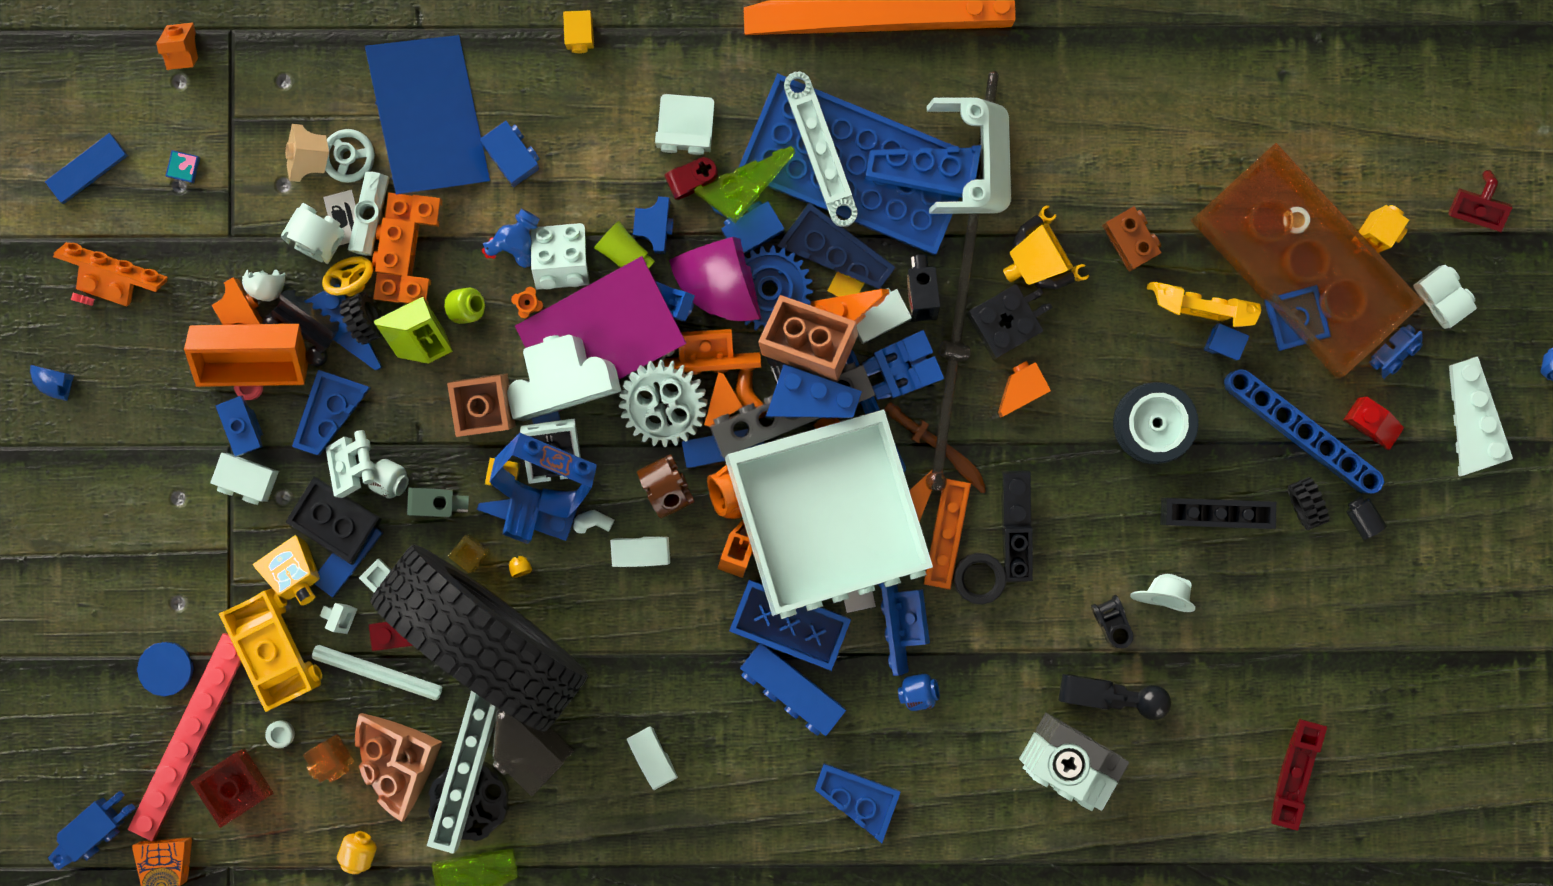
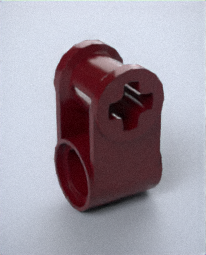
[664,157,718,200]

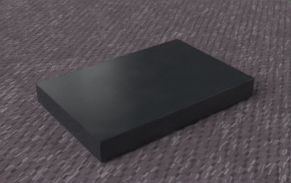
[286,476,382,565]

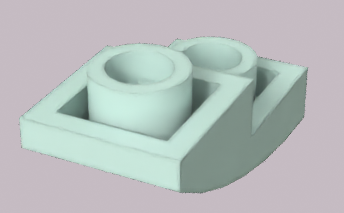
[610,537,670,567]
[627,726,678,790]

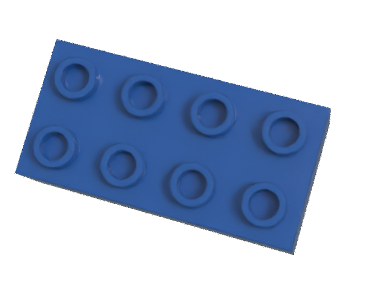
[729,579,851,671]

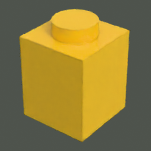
[563,10,594,53]

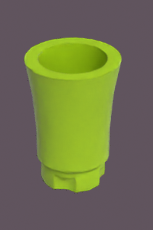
[594,221,655,268]

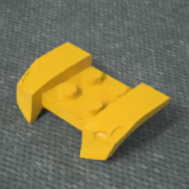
[1147,282,1261,327]

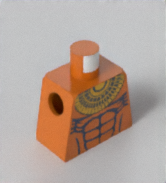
[132,837,192,886]

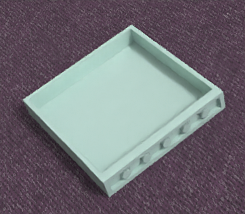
[725,410,933,619]

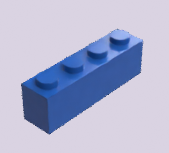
[740,643,846,736]

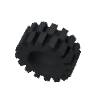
[340,291,383,345]
[1288,477,1330,530]

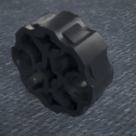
[428,761,510,842]

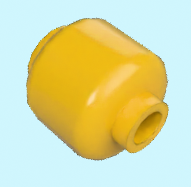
[337,831,377,874]

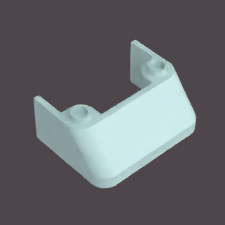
[927,98,1011,214]

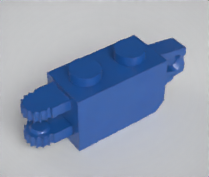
[48,791,136,870]

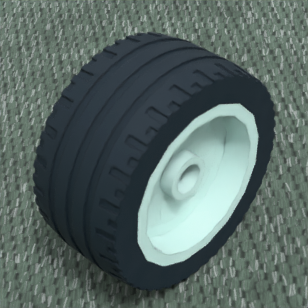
[1113,382,1199,464]

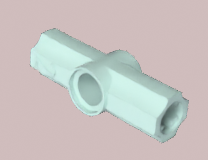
[348,171,390,256]

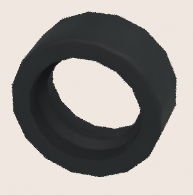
[953,553,1006,605]

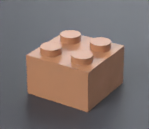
[447,373,516,437]

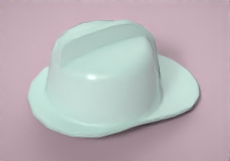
[1130,574,1195,612]

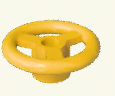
[322,256,373,296]

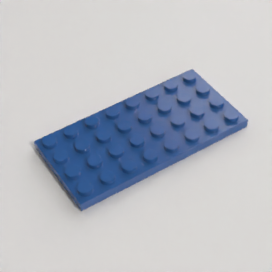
[736,73,960,256]

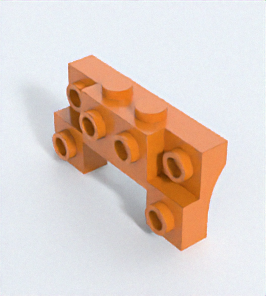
[372,192,443,304]

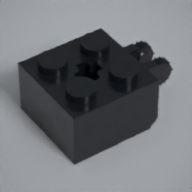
[966,284,1053,360]

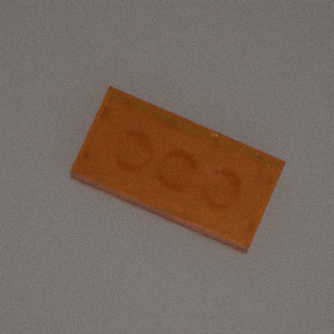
[1190,143,1424,378]

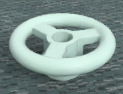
[325,129,375,183]

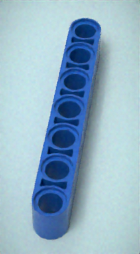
[1224,370,1384,493]

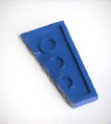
[865,145,982,198]

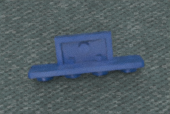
[879,582,930,676]

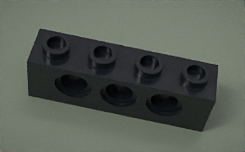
[1160,498,1277,529]

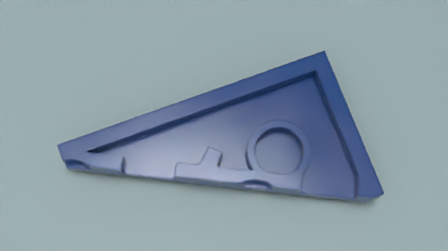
[303,284,383,370]
[477,491,579,541]

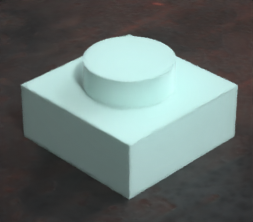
[359,558,391,592]

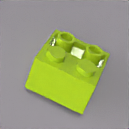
[374,297,453,364]

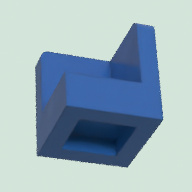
[1204,323,1249,360]

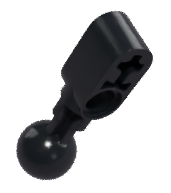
[1058,674,1171,720]

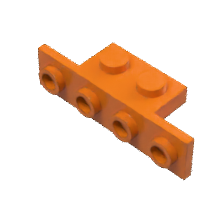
[53,242,168,307]
[653,329,761,375]

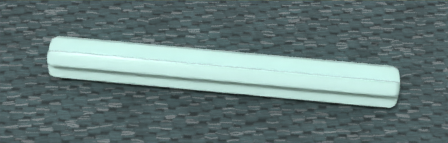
[312,645,442,700]

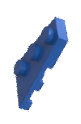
[766,365,862,418]
[292,370,371,455]
[814,763,901,843]

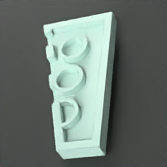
[1449,357,1513,476]

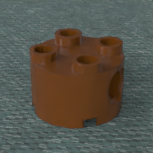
[637,454,695,519]

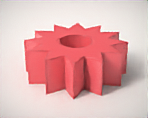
[71,293,95,306]

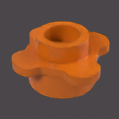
[511,287,543,318]

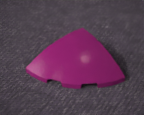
[669,237,761,321]

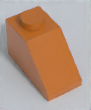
[998,361,1051,418]

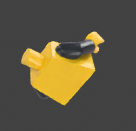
[1003,206,1089,289]

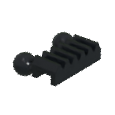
[262,289,339,367]

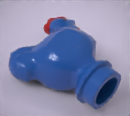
[482,208,540,268]

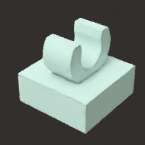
[320,603,357,634]

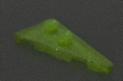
[694,146,795,223]

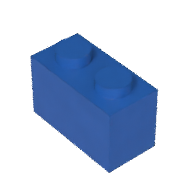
[480,121,540,188]
[721,201,785,256]

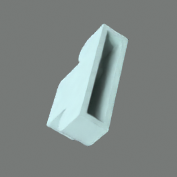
[507,335,621,421]

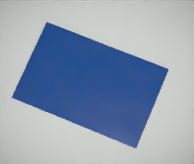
[365,35,490,194]

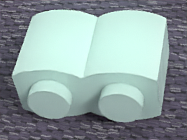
[1413,265,1477,329]

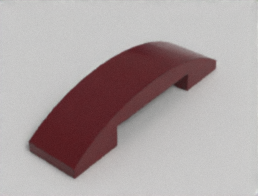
[1271,719,1327,831]

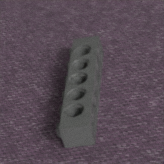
[709,362,875,458]

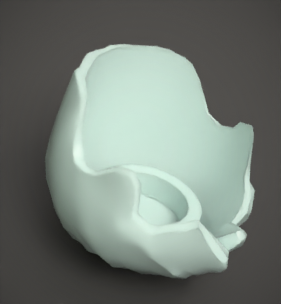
[242,269,285,301]

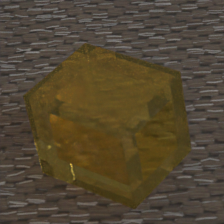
[448,535,491,573]

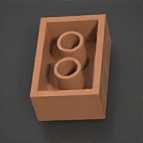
[758,295,858,382]

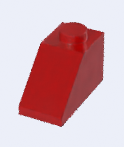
[1344,396,1404,450]

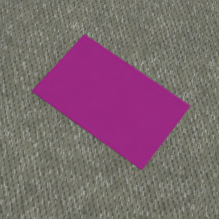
[515,256,687,411]

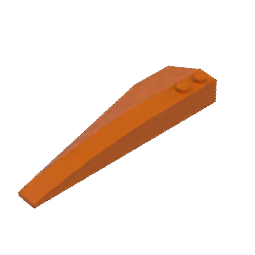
[744,0,1015,35]

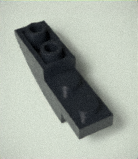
[1001,470,1033,582]

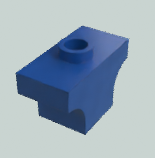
[633,196,673,254]
[216,396,263,457]

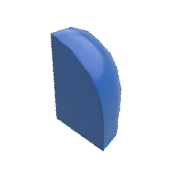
[30,365,74,401]

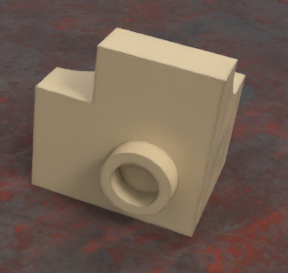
[285,124,329,182]

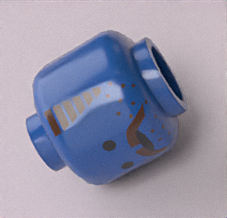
[898,674,940,711]

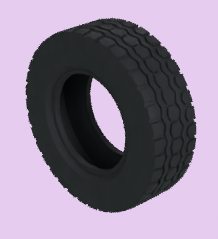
[370,544,588,731]

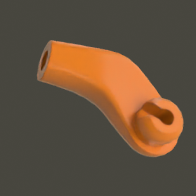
[735,370,767,419]

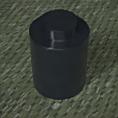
[1346,496,1387,540]

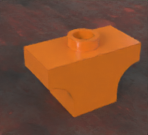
[156,23,198,70]
[212,277,263,325]

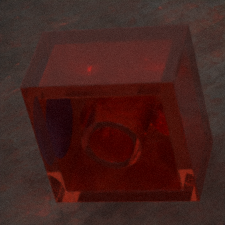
[191,748,274,828]

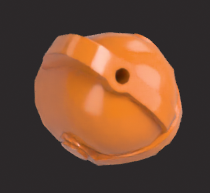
[707,465,742,519]

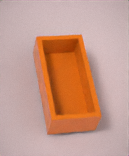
[184,324,308,387]

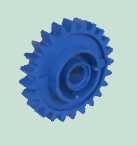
[744,246,813,331]

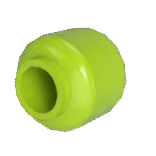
[444,287,485,324]

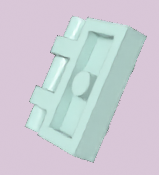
[325,430,375,498]

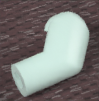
[573,510,615,534]

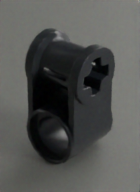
[1091,595,1134,649]

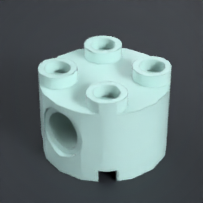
[281,203,344,264]

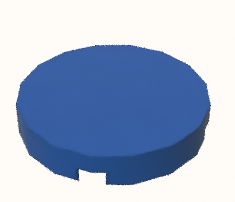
[137,642,194,696]

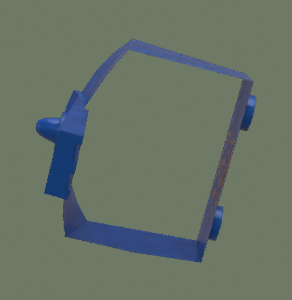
[489,433,597,544]

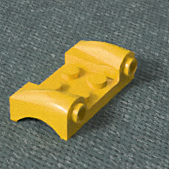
[219,588,322,712]

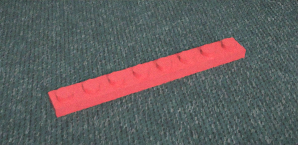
[128,633,241,841]

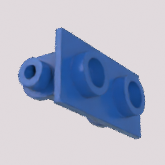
[1370,325,1423,379]

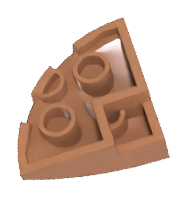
[355,713,442,822]

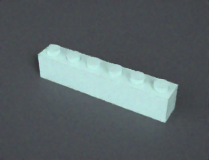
[427,690,499,854]

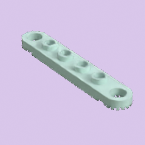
[784,71,857,227]

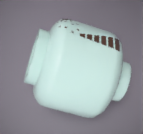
[368,459,409,498]

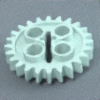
[619,360,708,447]

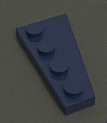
[777,203,896,289]

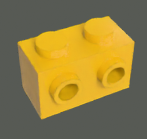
[1354,205,1409,254]

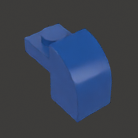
[655,281,695,321]

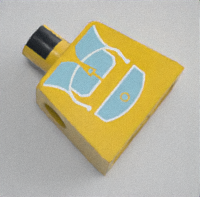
[253,535,320,605]

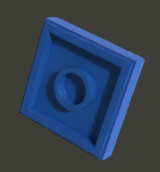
[1264,285,1331,351]

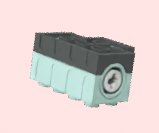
[1019,712,1129,811]

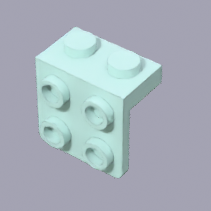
[655,94,714,155]
[531,223,590,290]

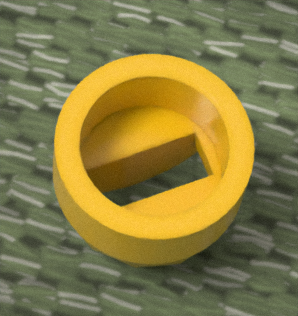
[509,556,532,578]

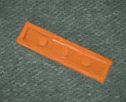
[923,478,971,589]

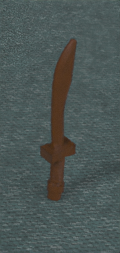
[884,401,986,493]

